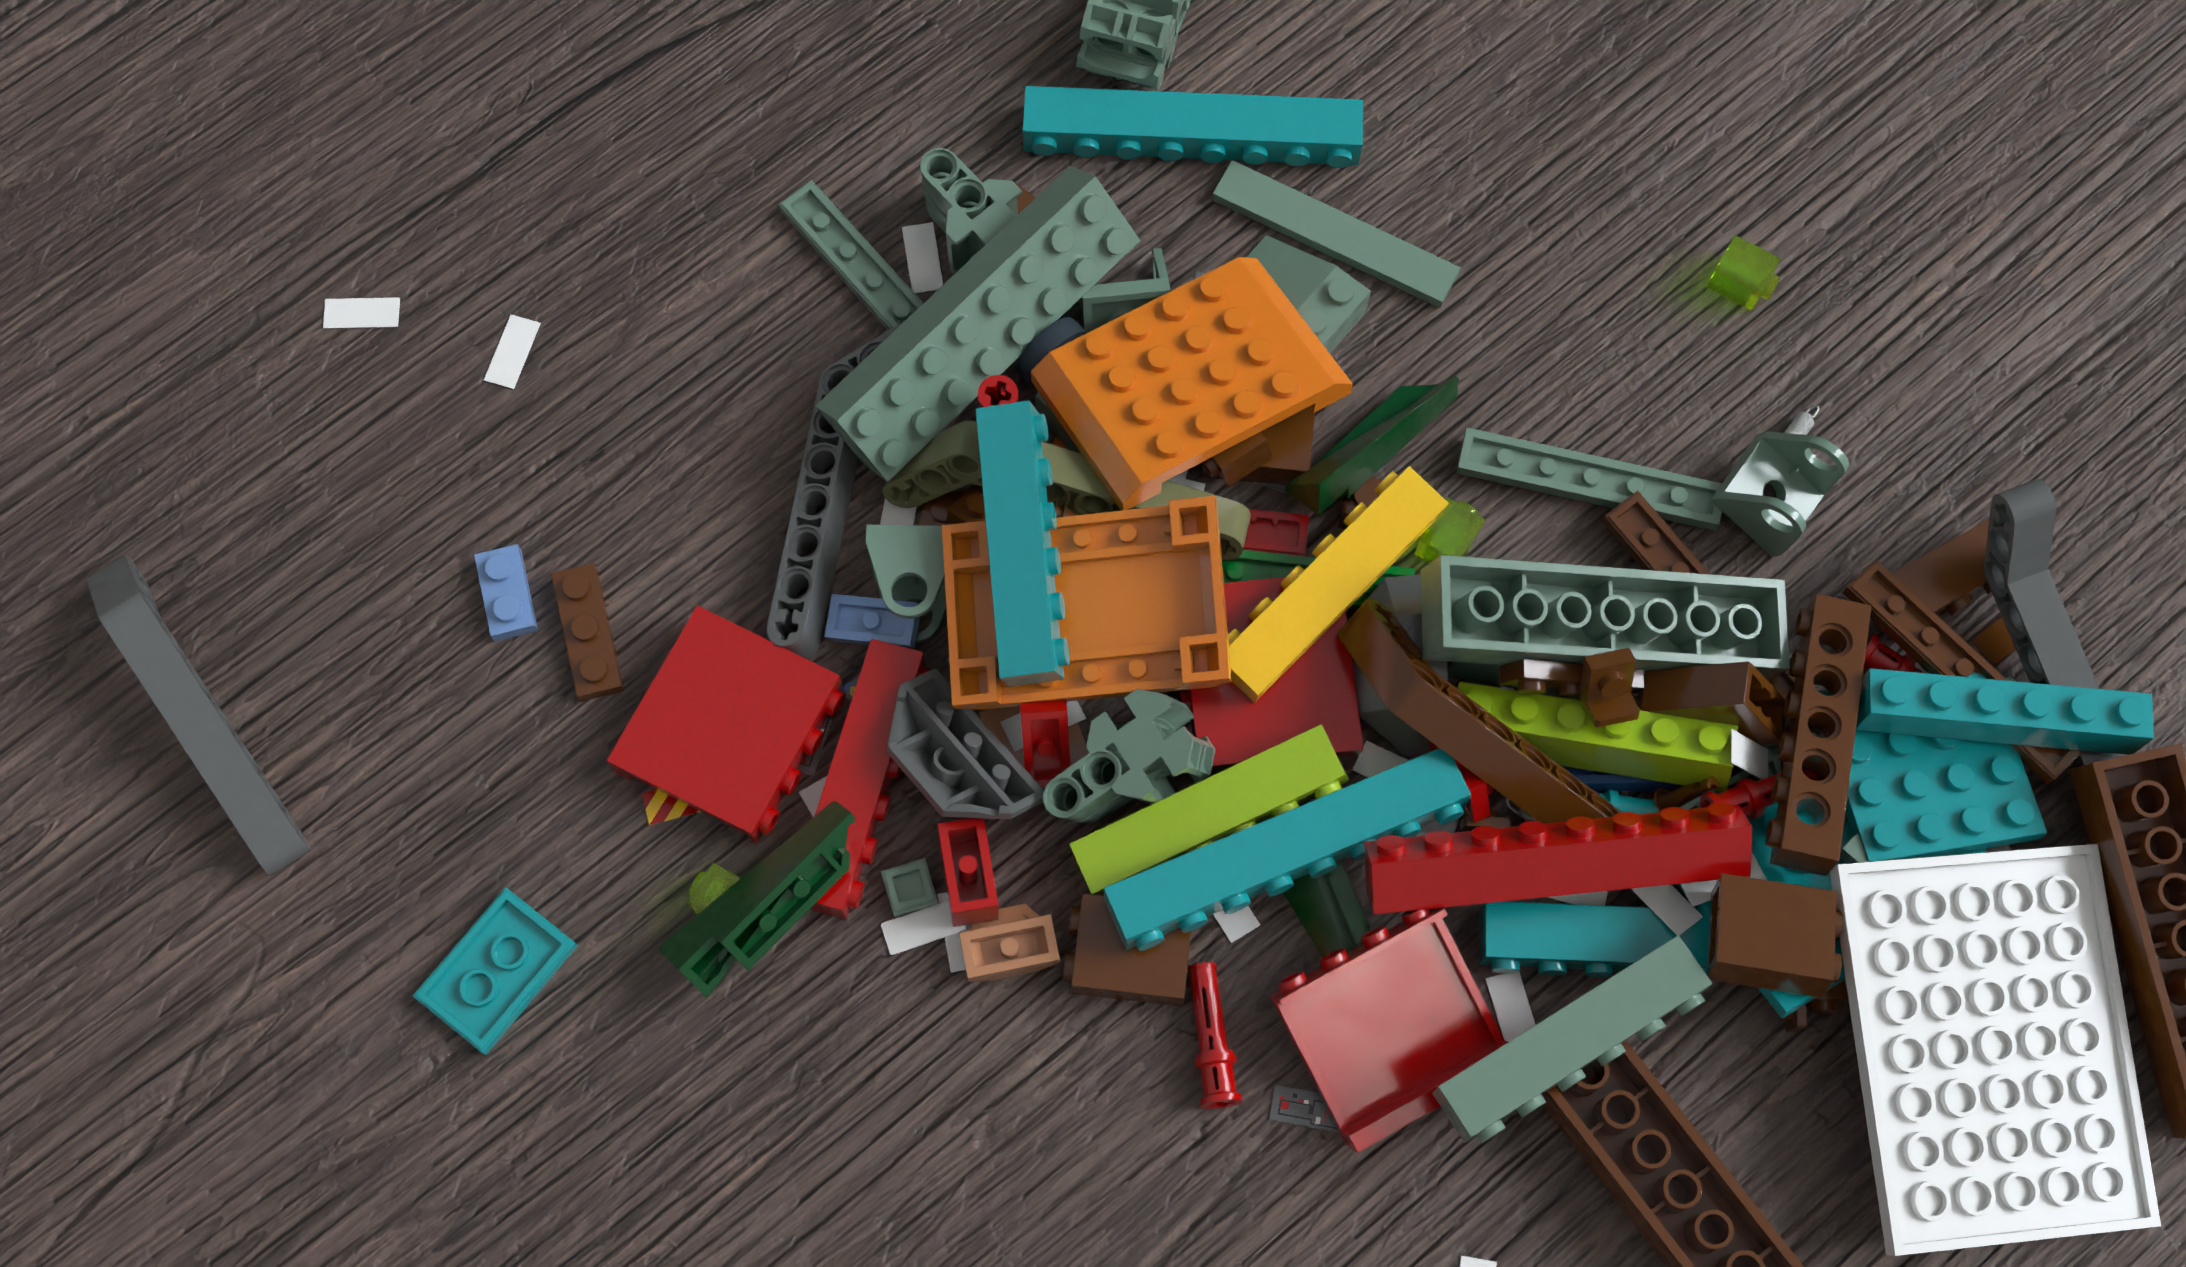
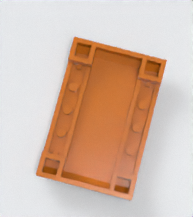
[1031,257,1353,511]
[942,496,1232,710]

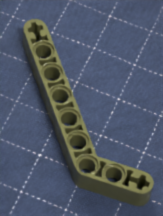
[882,421,1251,560]

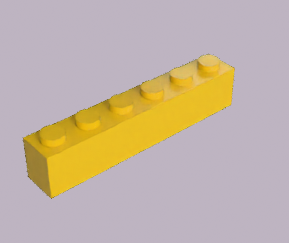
[1228,466,1449,703]

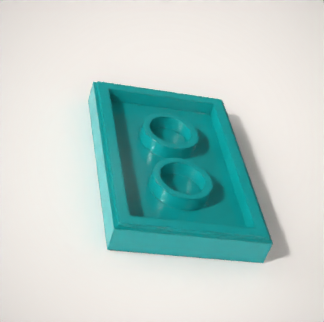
[413,887,578,1055]

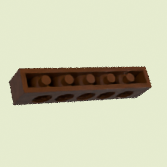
[1765,594,1871,876]

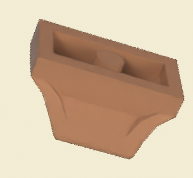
[959,903,1060,982]

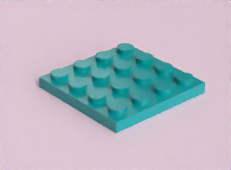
[1819,672,2047,862]

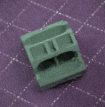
[1076,0,1191,91]
[920,148,1022,274]
[1043,689,1216,824]

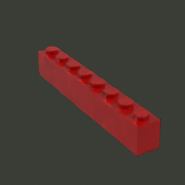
[1364,802,1752,914]

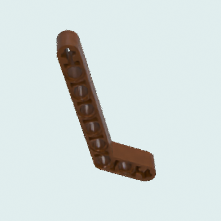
[1338,598,1622,824]

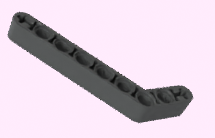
[767,320,906,659]
[1984,479,2126,783]
[86,554,311,876]

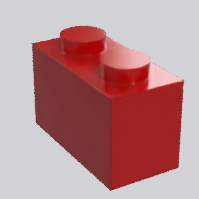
[937,818,999,927]

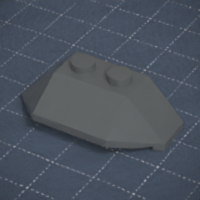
[1352,574,1449,757]
[886,668,1044,819]

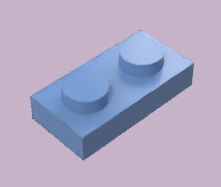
[474,544,538,642]
[824,594,920,650]

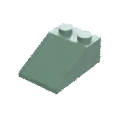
[1247,235,1371,353]

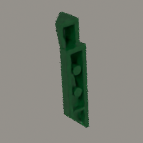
[1285,376,1459,515]
[659,801,855,998]
[1263,817,1371,957]

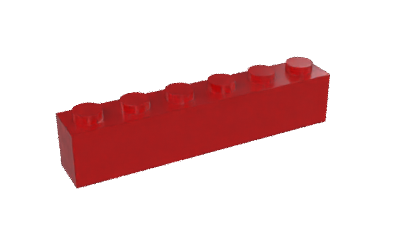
[810,638,931,920]

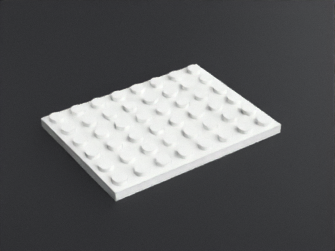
[1830,844,2161,1256]

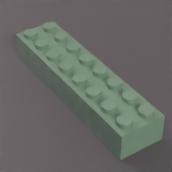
[815,166,1141,482]
[1420,555,1790,679]

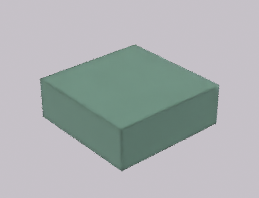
[881,858,938,918]

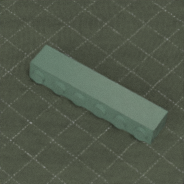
[1432,935,1712,1144]

